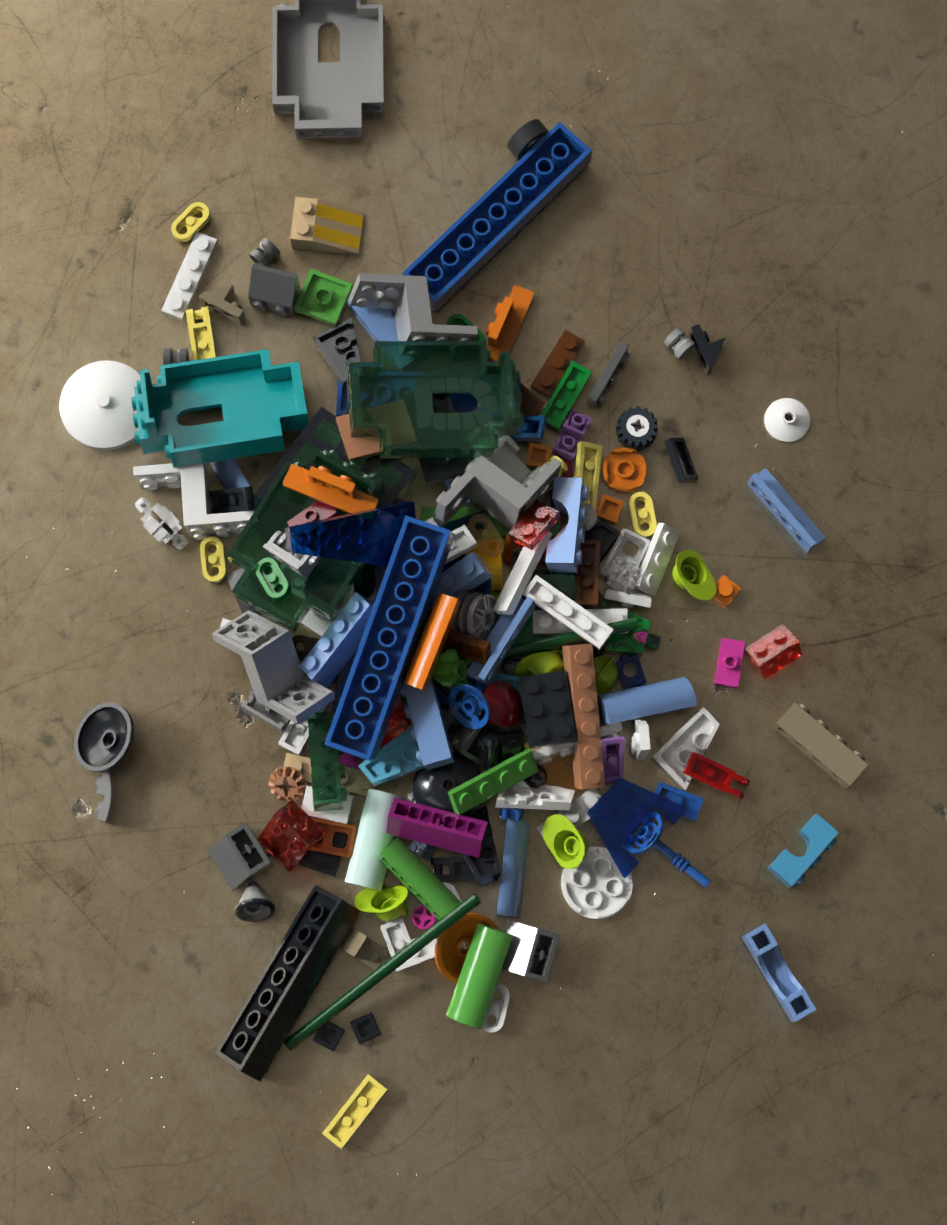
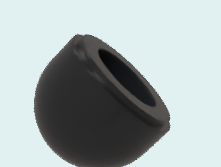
[523,764,547,789]

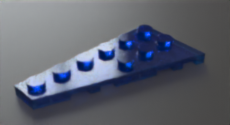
[285,501,416,567]

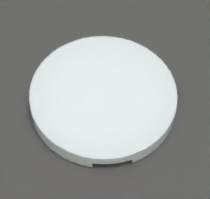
[561,846,633,919]

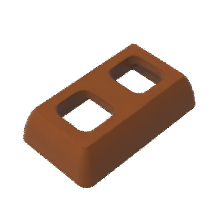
[298,816,357,857]

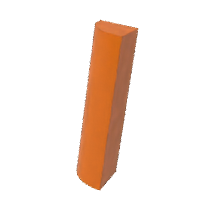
[402,593,461,692]

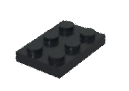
[518,670,577,749]

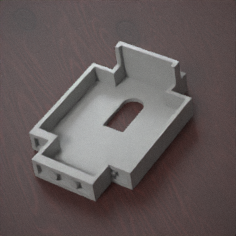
[272,0,385,138]

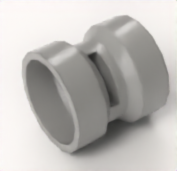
[664,327,696,360]

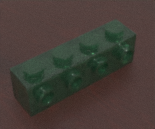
[308,711,347,812]

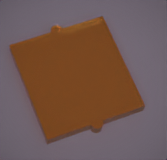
[542,754,584,792]

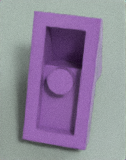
[601,736,625,782]

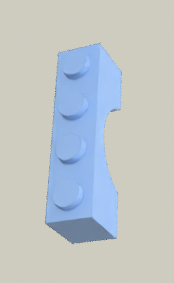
[545,477,589,573]

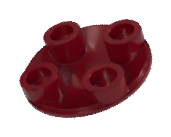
[482,681,523,727]

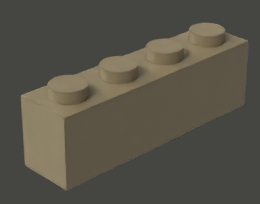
[774,702,868,789]

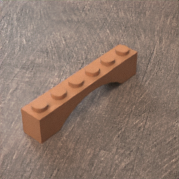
[562,644,605,790]

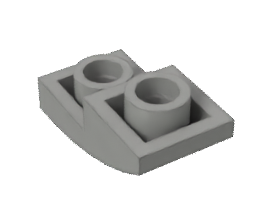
[95,771,115,824]

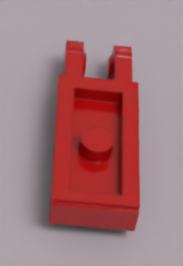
[682,752,750,799]

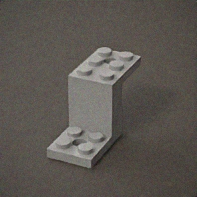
[349,273,478,359]
[434,455,562,531]
[212,610,335,724]

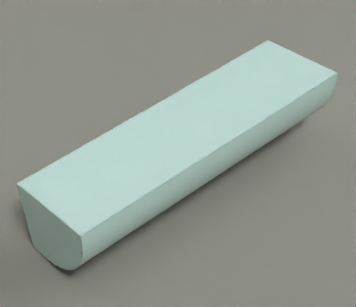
[345,789,404,891]

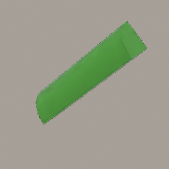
[378,837,461,921]
[446,923,513,1029]

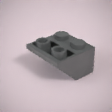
[207,822,273,891]
[502,920,560,982]

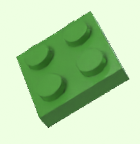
[294,269,353,326]

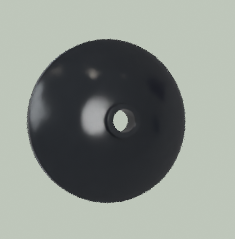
[74,702,134,772]
[413,752,481,817]

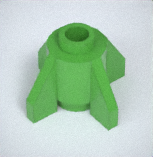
[432,649,472,691]

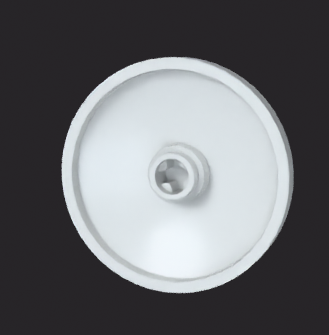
[59,361,140,450]

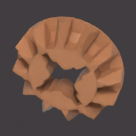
[268,766,306,803]

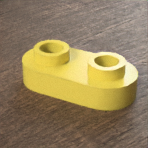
[171,202,210,242]
[629,492,657,538]
[200,536,227,584]

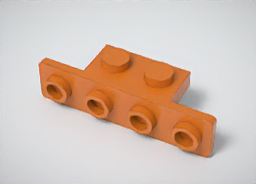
[485,285,534,368]
[283,464,379,521]

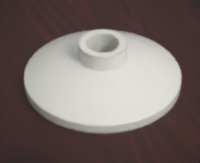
[764,398,810,443]

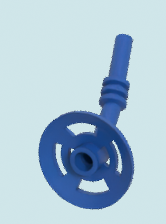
[448,679,490,729]
[623,811,711,888]

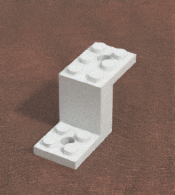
[133,463,259,540]

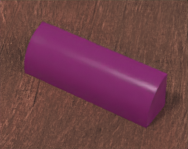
[386,798,488,858]

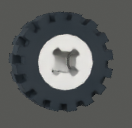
[616,406,658,451]

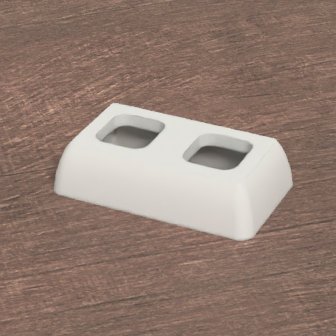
[601,528,650,586]

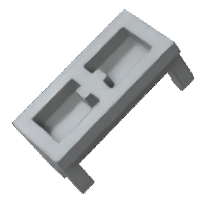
[263,530,321,579]
[240,689,291,733]

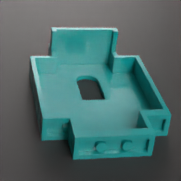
[131,349,309,468]

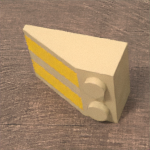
[290,197,364,255]

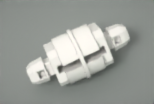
[135,497,188,550]

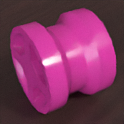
[412,905,436,930]

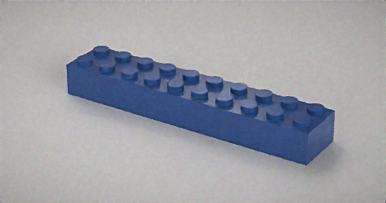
[402,122,592,312]
[324,516,455,762]

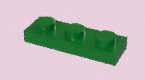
[540,361,592,431]

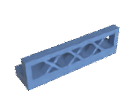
[747,468,826,553]
[466,596,535,687]

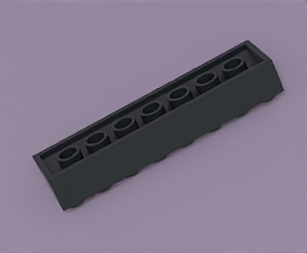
[215,885,360,1082]

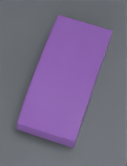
[552,409,592,461]

